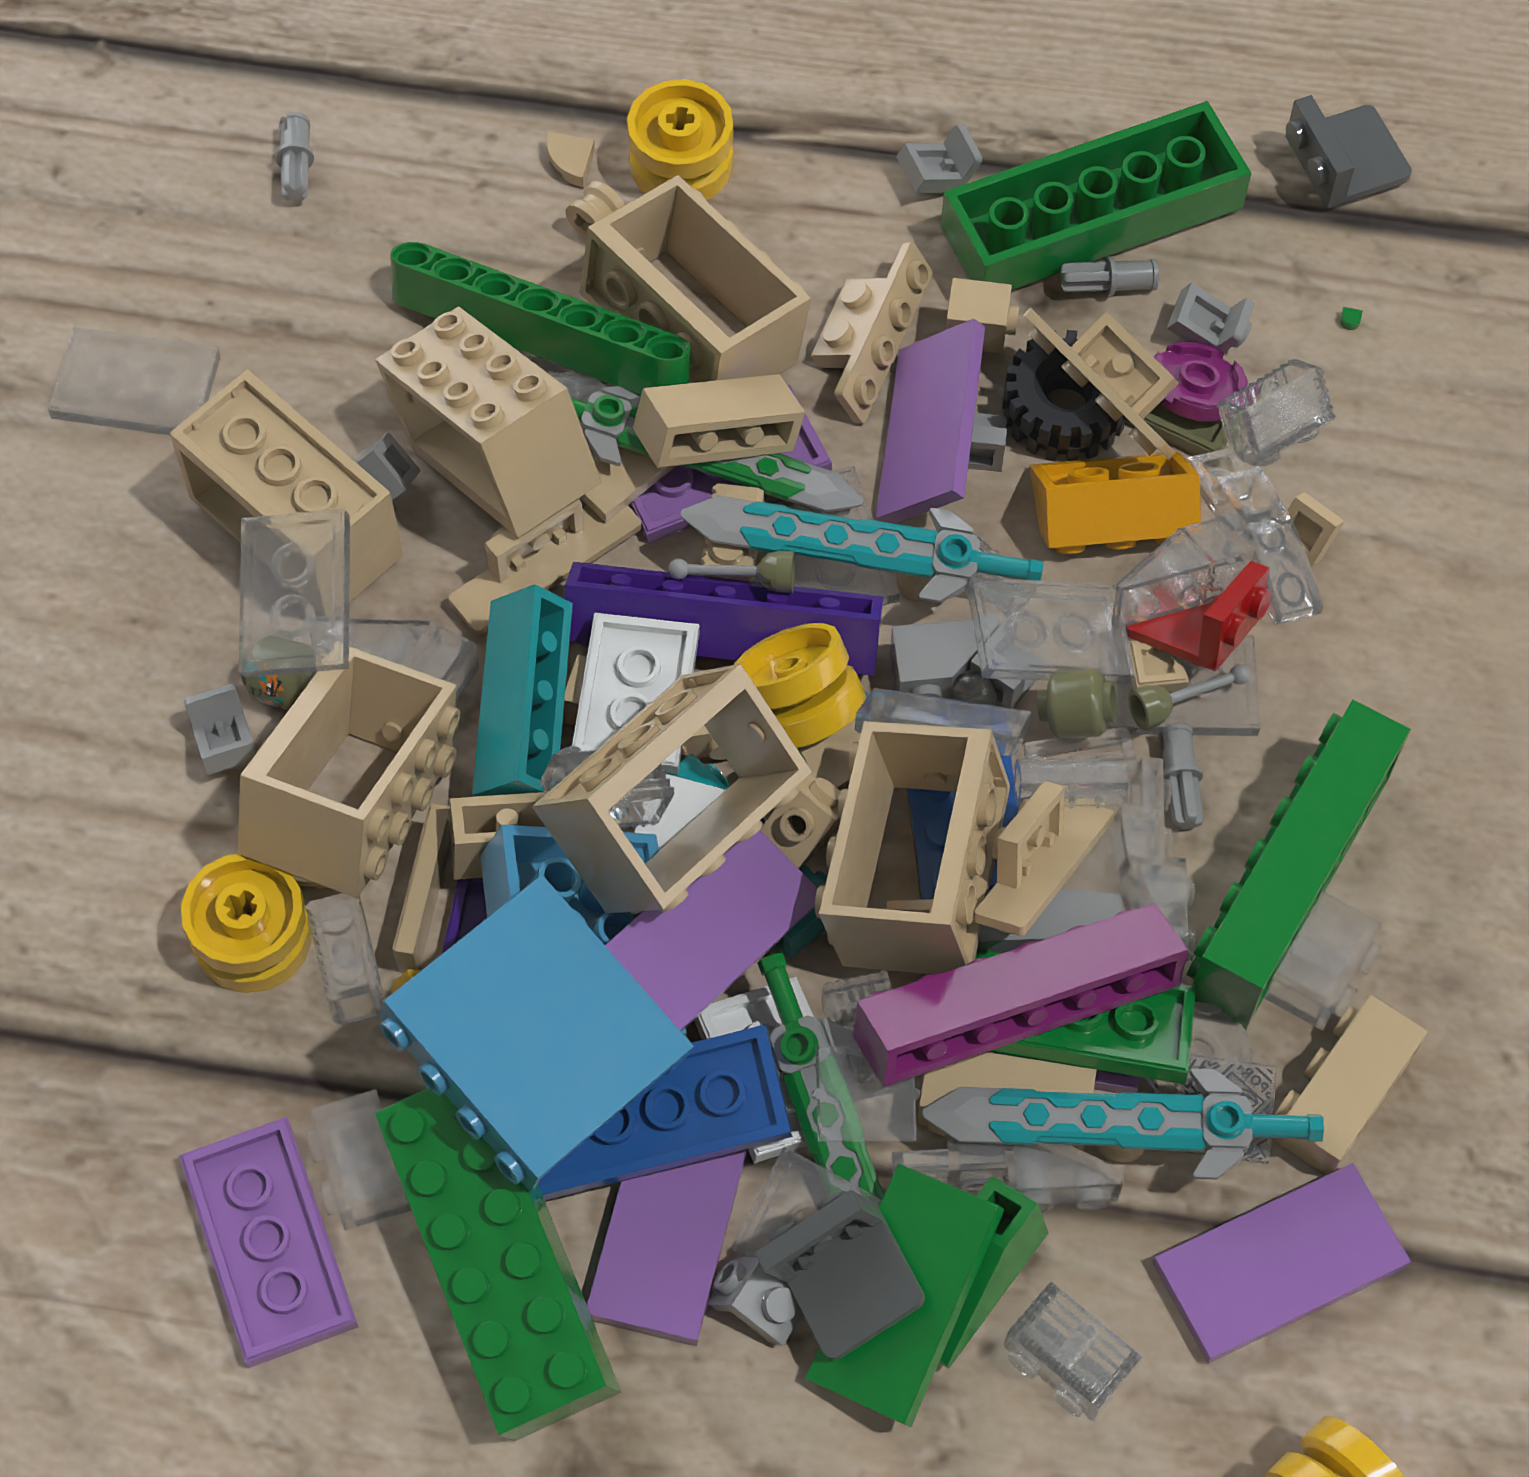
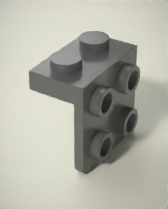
[1285,95,1412,209]
[755,1190,925,1360]

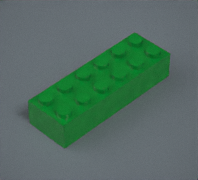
[940,101,1252,290]
[1186,699,1411,1030]
[374,1088,622,1441]

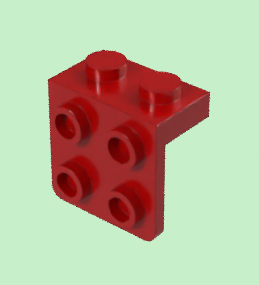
[1125,561,1272,672]

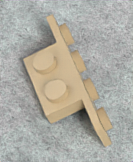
[811,242,932,423]
[1023,308,1179,460]
[449,499,642,635]
[974,781,1114,936]

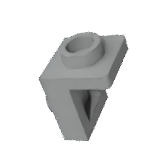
[896,125,982,193]
[1167,282,1254,352]
[184,684,257,775]
[709,1257,803,1346]

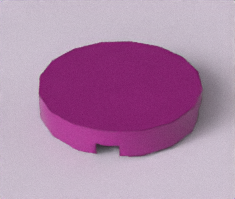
[1153,342,1248,421]

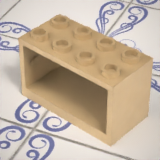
[580,175,811,383]
[375,307,602,538]
[169,369,403,621]
[237,643,461,898]
[532,664,812,914]
[815,721,1010,975]

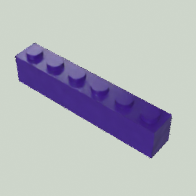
[564,562,884,676]

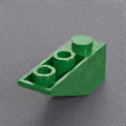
[939,1176,1049,1369]

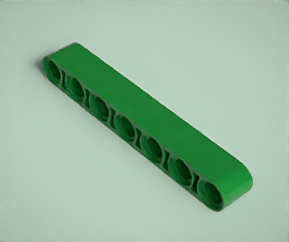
[390,242,690,395]

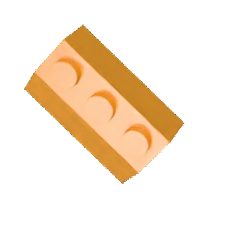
[1030,452,1201,554]

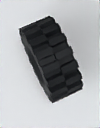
[1002,330,1126,462]

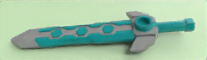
[681,495,1044,603]
[922,1068,1324,1180]

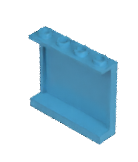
[378,875,694,1191]

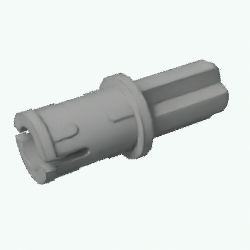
[275,112,314,201]
[1059,256,1159,296]
[1158,724,1204,830]

